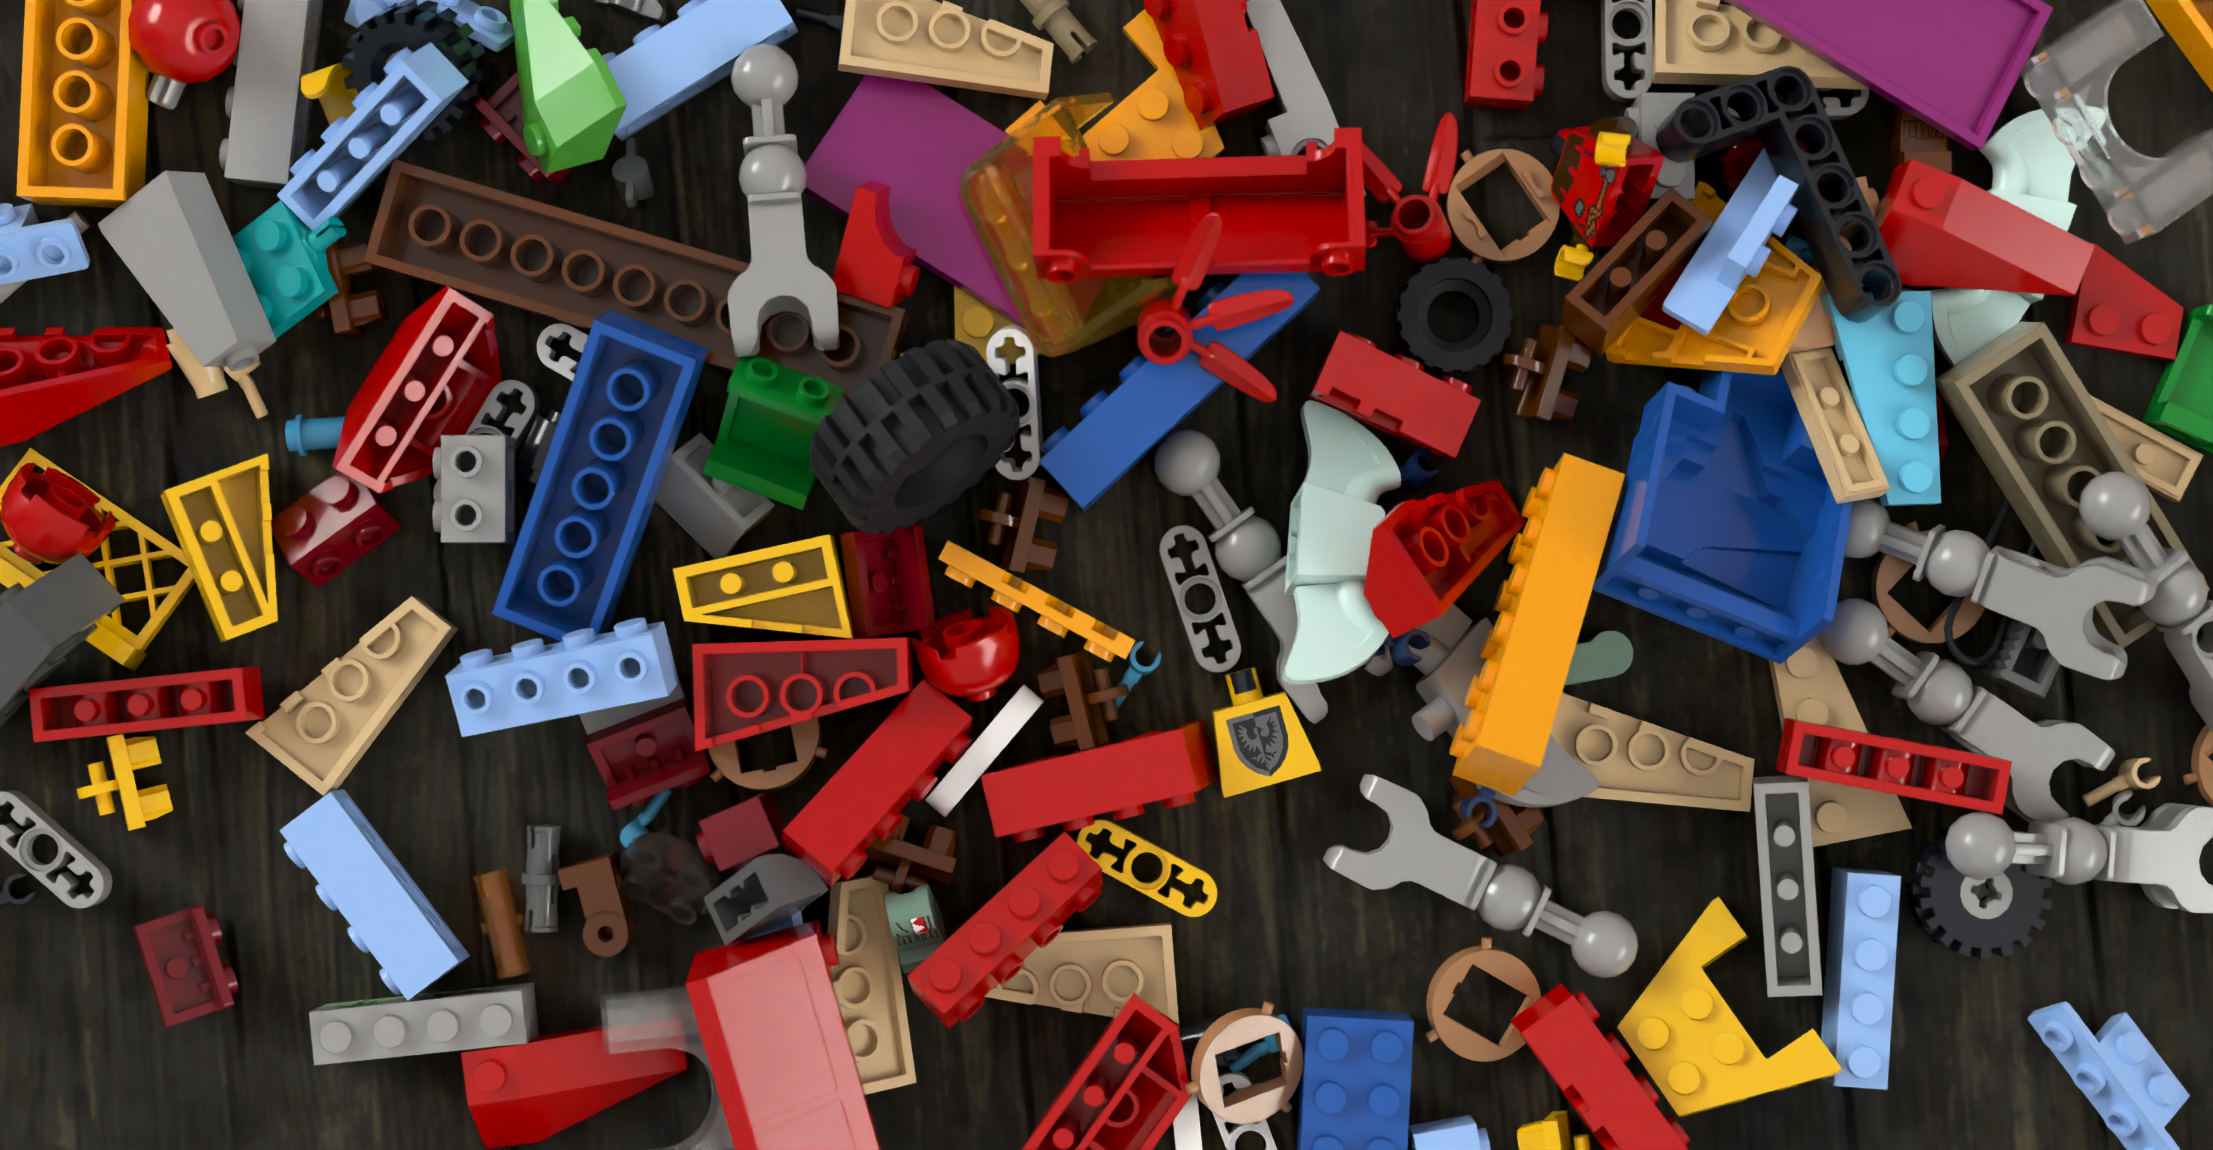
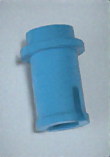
[285,414,345,456]

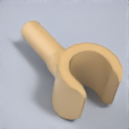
[223,360,269,419]
[2082,757,2161,807]

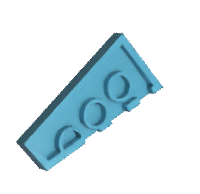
[1820,291,1941,506]

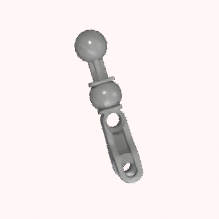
[728,43,840,357]
[1154,429,1393,724]
[2079,471,2213,732]
[1844,498,2158,680]
[1821,598,2115,824]
[1323,774,1639,978]
[1945,803,2213,913]

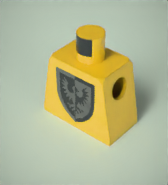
[1212,667,1321,798]

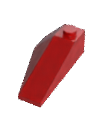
[1874,158,2095,296]
[0,327,173,447]
[1364,479,1527,639]
[461,1015,689,1149]

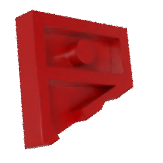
[2065,243,2184,361]

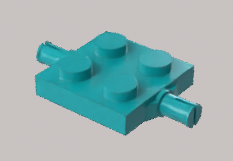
[232,200,346,339]

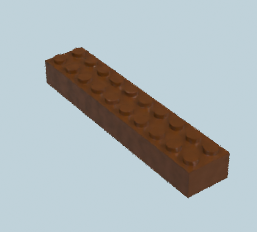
[363,159,909,396]

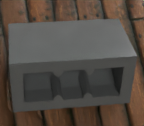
[703,854,828,946]

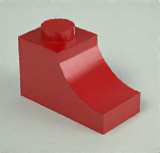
[833,180,920,309]

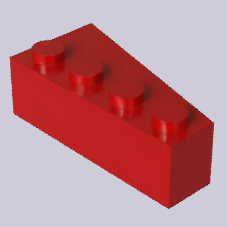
[1143,0,1275,130]
[692,637,914,752]
[981,719,1219,843]
[1510,983,1691,1150]

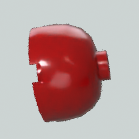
[128,0,241,83]
[1,463,116,564]
[911,606,1021,702]

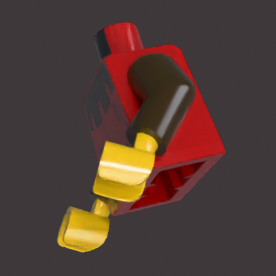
[1550,117,1665,282]

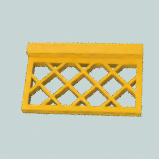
[0,448,195,672]

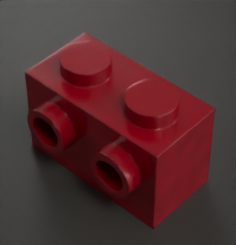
[696,791,786,873]

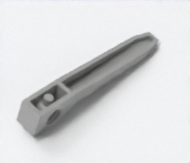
[1244,0,1366,197]

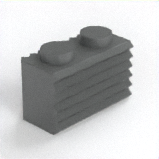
[1982,618,2060,698]

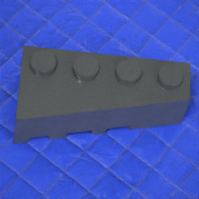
[0,552,125,727]

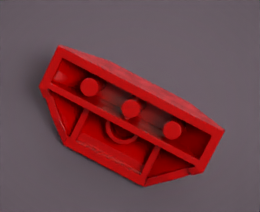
[332,286,502,494]
[1021,993,1192,1150]

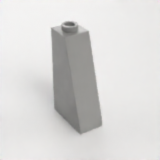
[98,170,277,371]

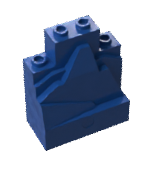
[1592,370,1853,664]

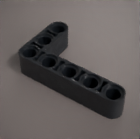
[1655,66,1902,323]

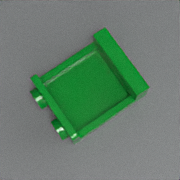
[2142,303,2213,455]
[703,355,845,510]

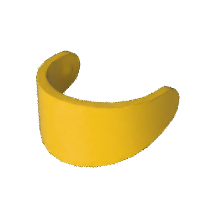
[300,62,359,125]

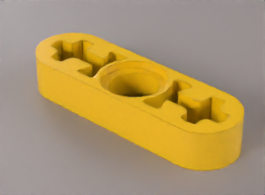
[1077,818,1217,917]

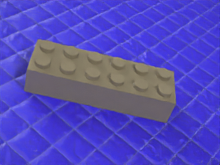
[1935,321,2211,648]

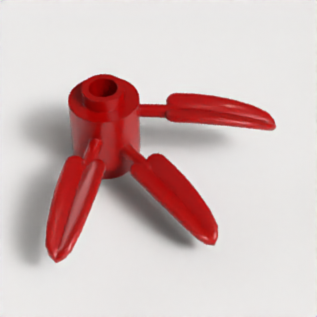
[1362,112,1459,263]
[1137,212,1294,403]

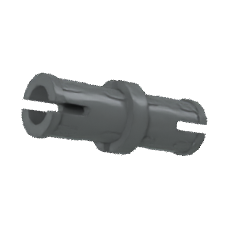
[521,824,561,933]

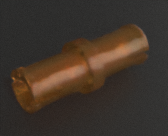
[473,868,531,979]

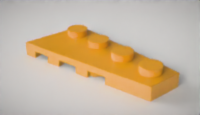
[938,541,1136,663]

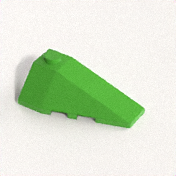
[509,0,627,174]

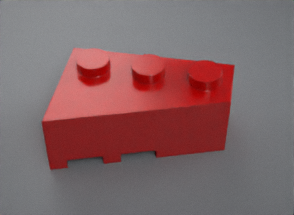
[1306,331,1481,461]

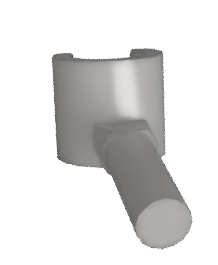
[2099,789,2146,826]

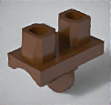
[314,239,388,338]
[1501,325,1593,421]
[977,477,1069,573]
[1037,650,1130,751]
[1448,775,1544,857]
[864,813,957,894]

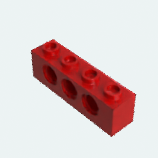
[28,666,265,742]
[1776,718,2012,815]

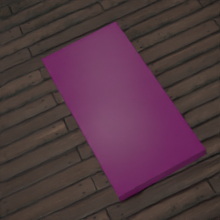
[1724,0,2053,150]
[803,75,1111,353]

